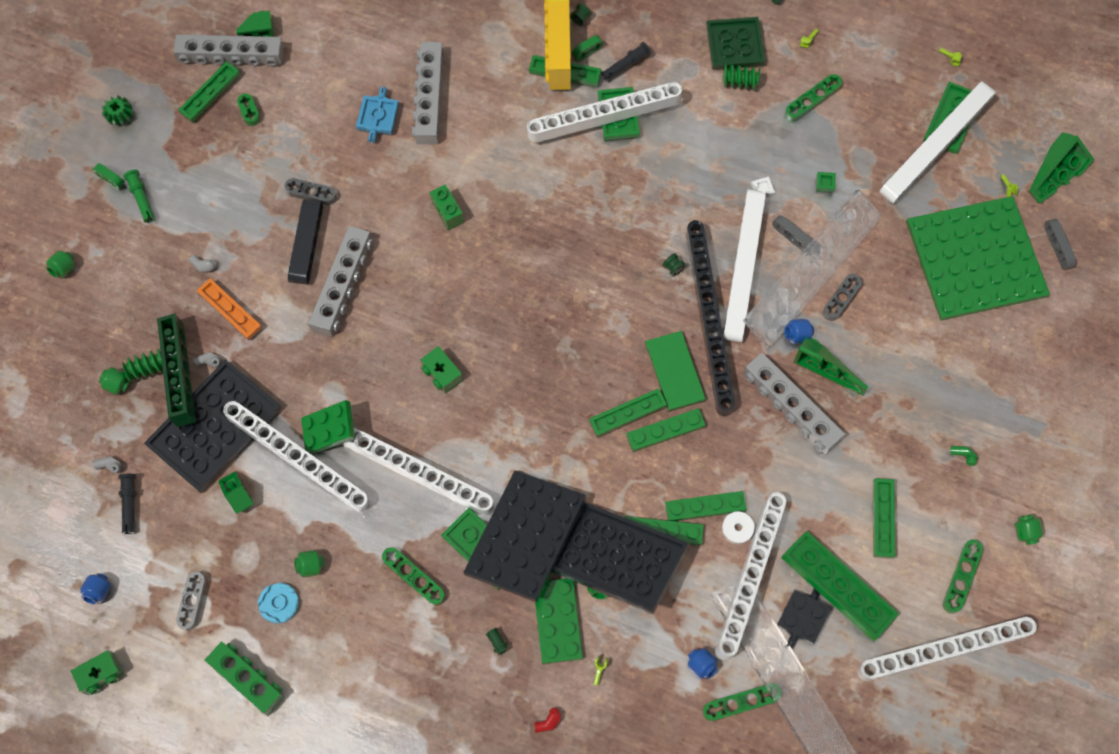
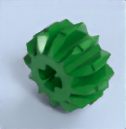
[101,95,134,127]

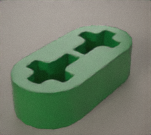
[572,35,604,61]
[237,93,260,126]
[92,163,125,189]

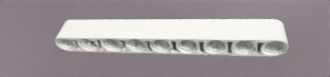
[879,81,996,204]
[527,82,682,142]
[723,189,766,343]
[224,401,369,512]
[342,428,494,516]
[715,492,786,661]
[857,617,1037,682]

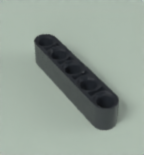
[288,200,323,284]

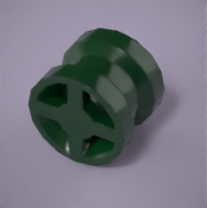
[570,3,592,26]
[662,253,686,277]

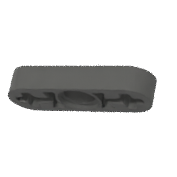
[284,178,337,205]
[772,215,819,257]
[1044,218,1076,269]
[823,274,862,321]

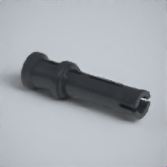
[601,42,651,82]
[118,473,137,535]

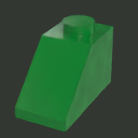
[236,11,275,37]
[218,471,254,514]

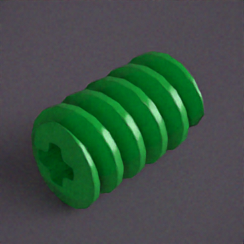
[723,64,761,91]
[122,348,163,382]

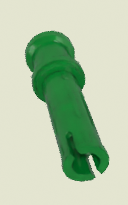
[123,169,156,223]

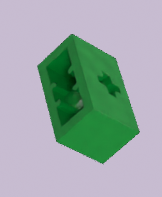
[429,184,464,231]
[420,346,463,394]
[70,650,124,695]

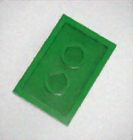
[598,87,640,141]
[301,400,355,455]

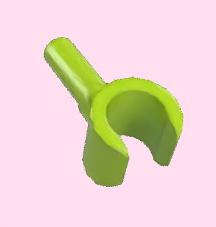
[800,29,819,48]
[939,48,962,67]
[1000,174,1018,197]
[593,655,609,686]

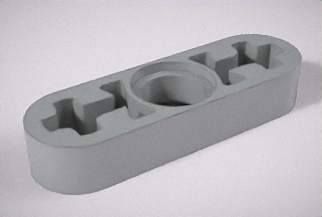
[176,572,207,631]

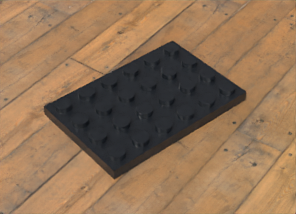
[144,359,282,493]
[463,470,587,603]
[552,502,689,614]

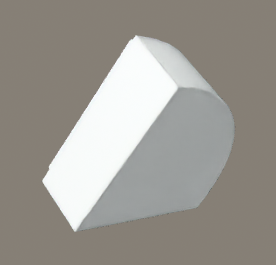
[751,177,775,196]

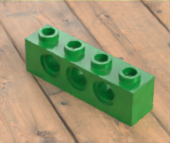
[204,641,284,716]

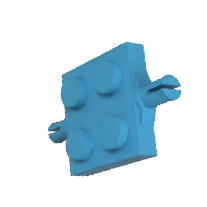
[356,86,399,143]

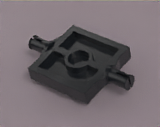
[776,588,831,650]

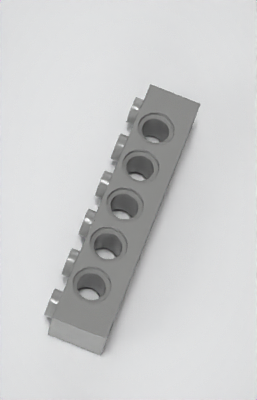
[173,34,284,66]
[412,42,443,144]
[308,226,373,337]
[743,353,845,455]

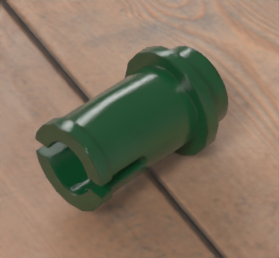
[486,628,509,656]

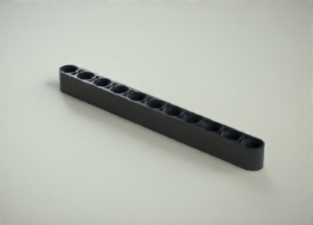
[686,220,735,416]

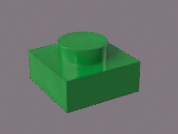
[816,172,836,193]

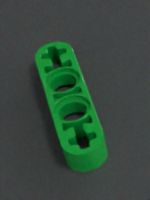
[785,74,842,122]
[943,539,983,614]
[382,547,445,606]
[702,684,781,722]

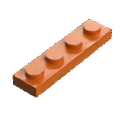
[196,278,262,341]

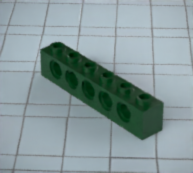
[157,313,196,427]

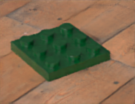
[706,16,765,70]

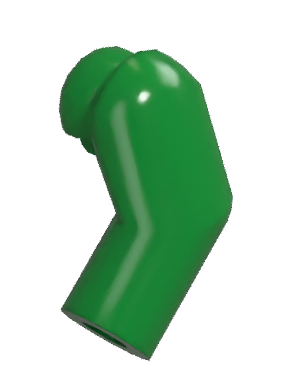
[950,445,978,466]

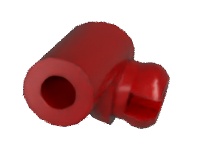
[534,708,561,733]

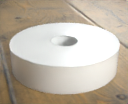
[722,512,754,545]

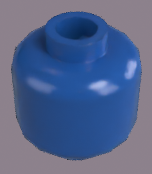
[784,318,814,344]
[80,573,111,605]
[688,648,718,679]

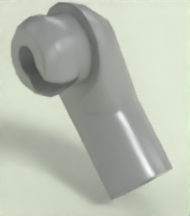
[189,255,217,273]
[193,352,222,368]
[93,456,122,473]

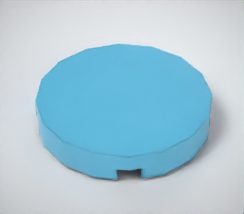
[258,583,299,624]

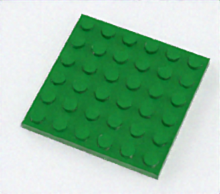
[906,196,1050,321]

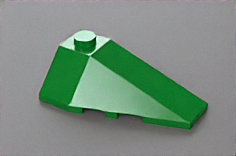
[1029,132,1094,204]
[793,337,868,396]

